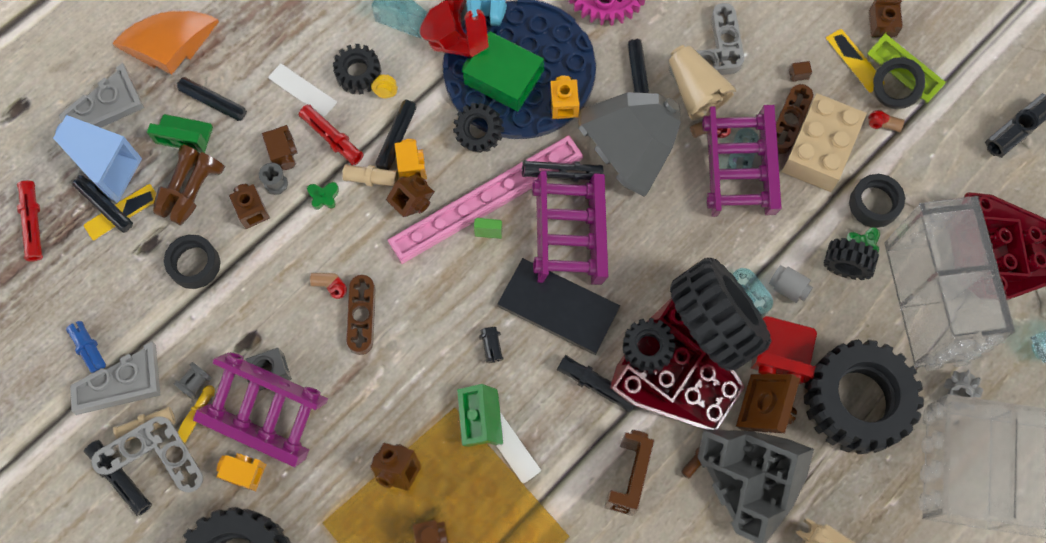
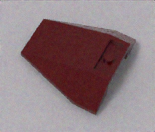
[951,192,1046,301]
[610,298,745,430]

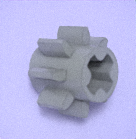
[944,370,983,406]

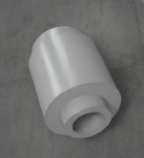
[769,265,813,303]

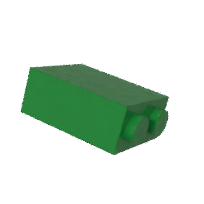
[462,31,544,112]

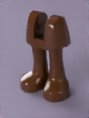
[153,145,225,226]

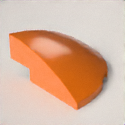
[112,11,219,75]

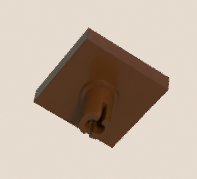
[735,374,800,434]

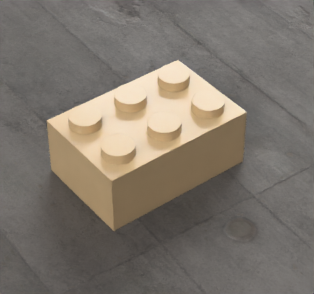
[782,93,867,192]

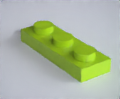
[867,33,946,104]

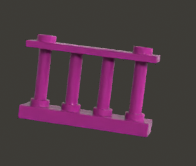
[702,105,782,217]
[532,170,609,285]
[193,352,328,468]

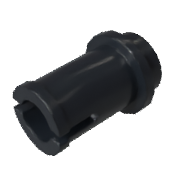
[479,327,504,363]

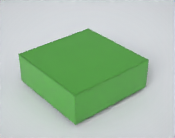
[474,218,503,239]

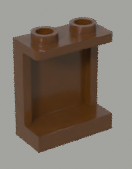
[604,430,654,516]

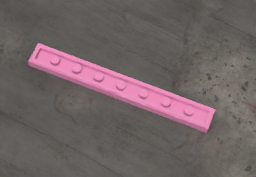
[388,135,583,264]

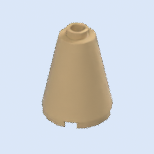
[669,45,736,121]

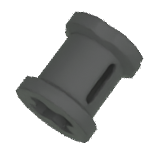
[259,163,288,195]
[173,362,212,399]

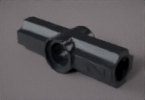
[985,93,1046,158]

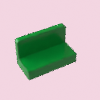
[147,114,213,153]
[457,384,503,447]

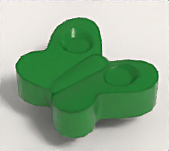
[307,182,339,210]
[847,227,880,252]

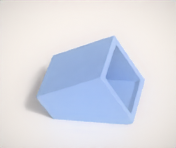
[53,115,142,203]

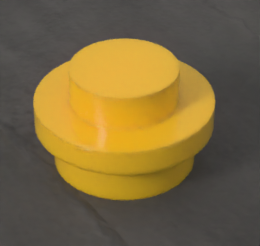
[371,74,398,98]

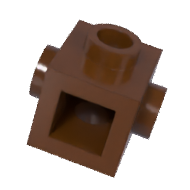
[386,174,435,218]
[370,443,421,491]

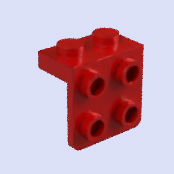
[750,316,817,384]

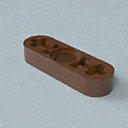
[776,84,814,154]
[346,275,376,355]

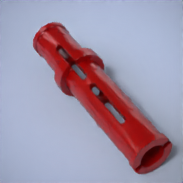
[298,104,364,166]
[17,180,43,261]

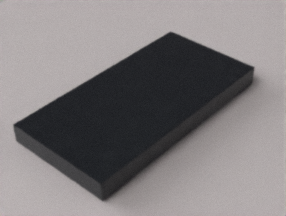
[497,258,621,355]

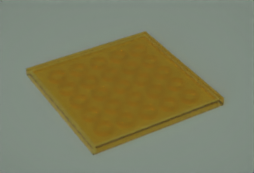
[322,407,570,543]

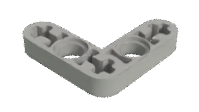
[669,3,744,77]
[91,417,203,492]

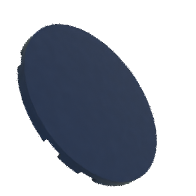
[443,0,596,139]

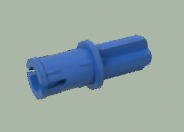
[66,321,106,373]

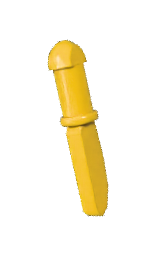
[178,385,215,444]

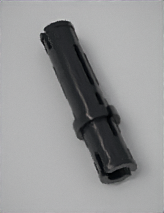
[522,160,604,182]
[557,354,634,413]
[84,440,152,517]

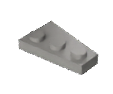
[59,62,144,128]
[70,341,161,415]

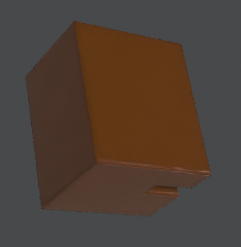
[789,61,812,82]

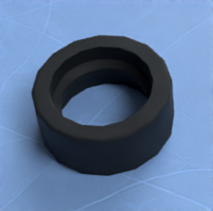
[873,57,925,109]
[849,174,906,228]
[163,234,221,289]

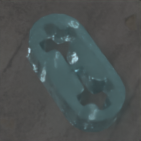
[727,128,759,169]
[733,268,773,317]

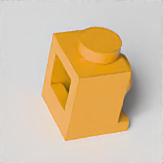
[550,76,579,119]
[395,139,427,179]
[216,453,267,492]

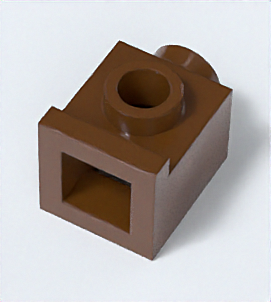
[869,0,903,38]
[262,125,298,170]
[229,184,270,229]
[413,520,449,543]

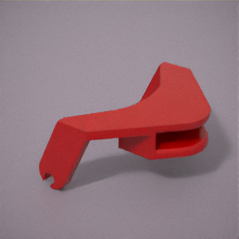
[420,0,489,57]

